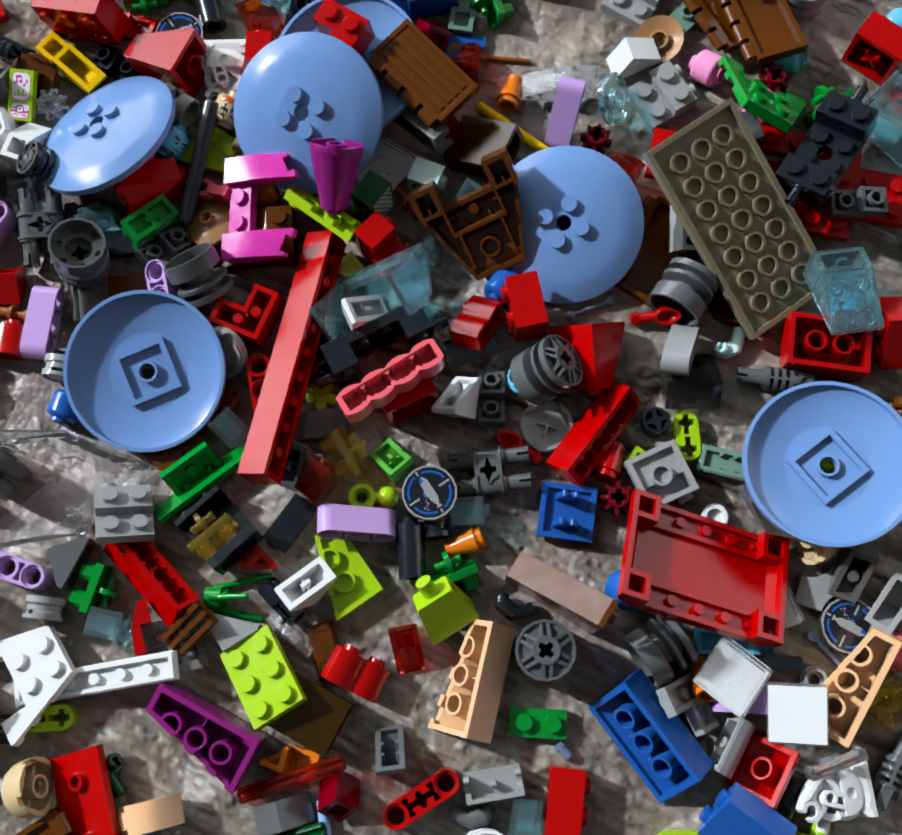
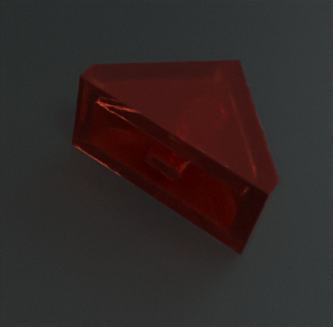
[388,624,426,674]

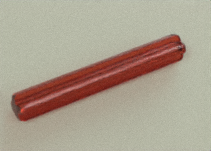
[237,755,347,804]

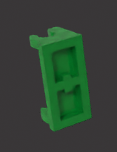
[120,193,179,250]

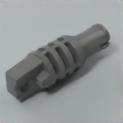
[736,366,815,392]
[872,730,902,811]

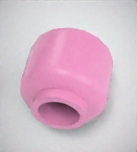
[688,49,727,88]

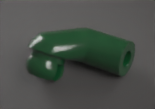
[106,753,128,798]

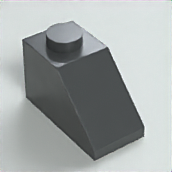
[828,540,879,604]

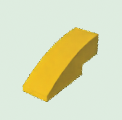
[35,30,107,94]

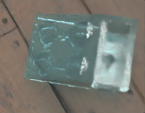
[803,246,885,335]

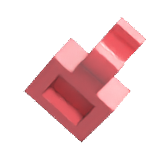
[199,179,231,206]

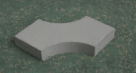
[792,559,837,612]

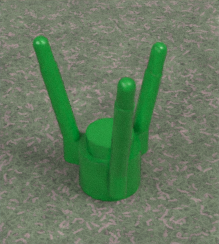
[203,573,272,622]

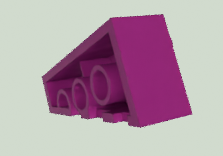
[146,681,268,794]

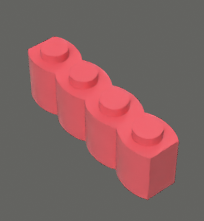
[336,339,445,423]

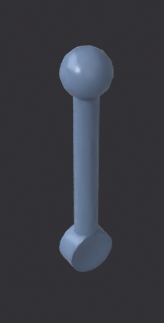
[565,295,616,321]
[806,630,841,667]

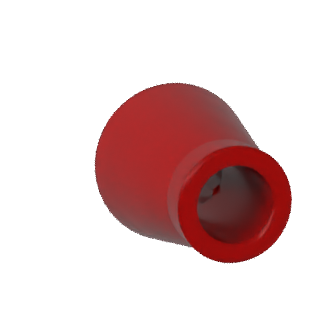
[594,441,625,484]

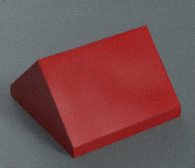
[726,733,801,810]

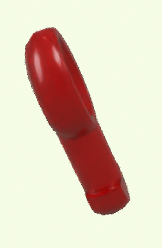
[629,306,682,326]
[497,430,544,466]

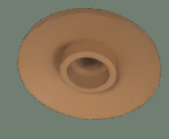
[634,15,684,65]
[189,203,230,245]

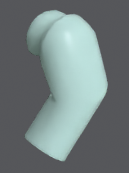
[714,327,746,359]

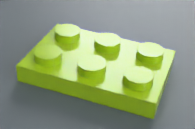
[220,625,307,731]

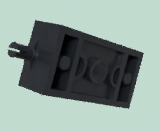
[775,85,879,211]
[315,298,449,389]

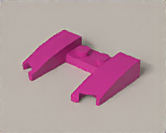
[221,153,299,265]

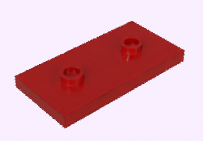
[50,744,121,835]

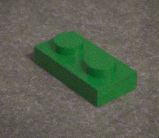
[508,707,567,740]

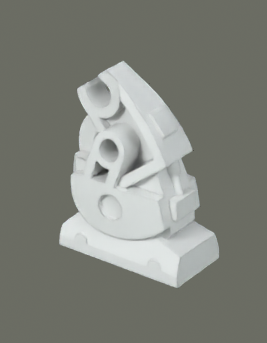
[203,39,247,102]
[796,755,879,823]

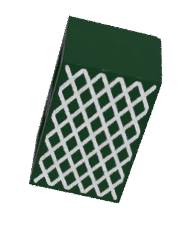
[351,170,395,220]

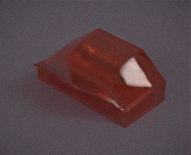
[235,0,284,40]

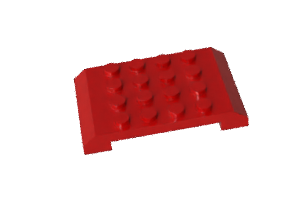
[617,488,790,647]

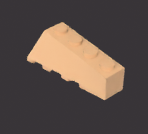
[428,619,516,744]
[820,625,902,748]

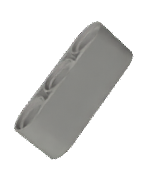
[660,324,699,376]

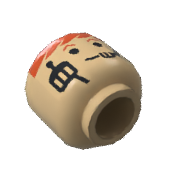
[215,91,236,131]

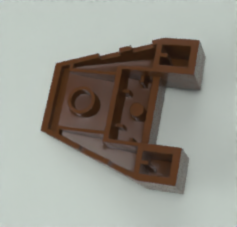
[408,146,525,281]

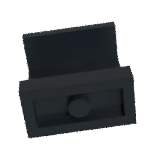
[174,486,264,576]

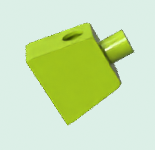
[412,575,480,646]

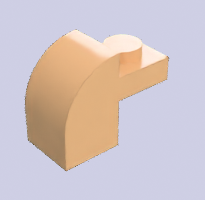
[117,793,185,835]

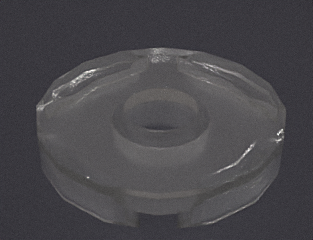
[265,612,314,658]

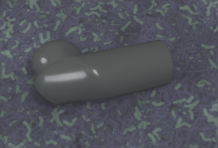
[449,803,494,830]

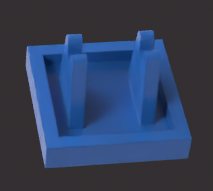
[536,481,598,544]

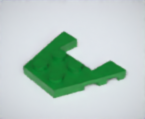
[718,54,807,133]

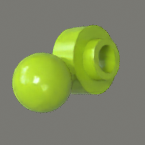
[348,483,399,508]

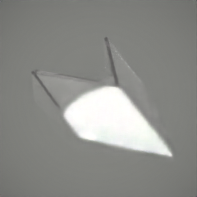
[0,430,161,548]

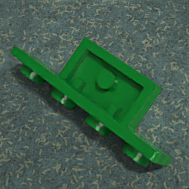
[153,441,244,523]

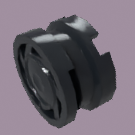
[16,140,56,183]

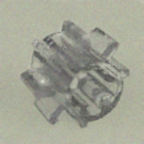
[35,88,69,120]

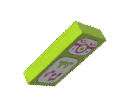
[8,68,38,123]

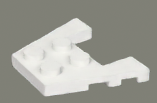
[0,625,77,747]

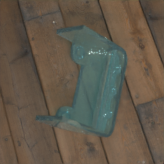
[309,243,432,341]

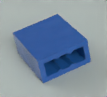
[697,782,797,835]

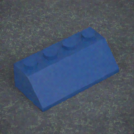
[588,668,714,804]

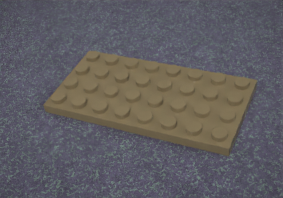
[642,97,835,340]

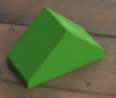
[369,438,416,486]

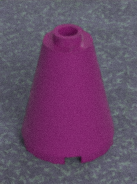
[310,138,364,215]

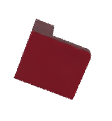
[416,18,452,53]
[317,768,360,823]

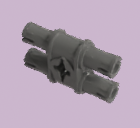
[16,187,67,268]
[447,445,533,499]

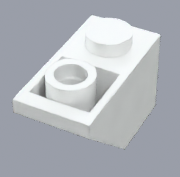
[0,122,53,169]

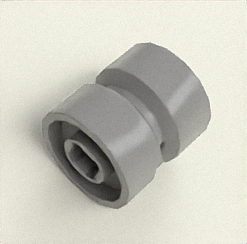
[164,83,200,129]

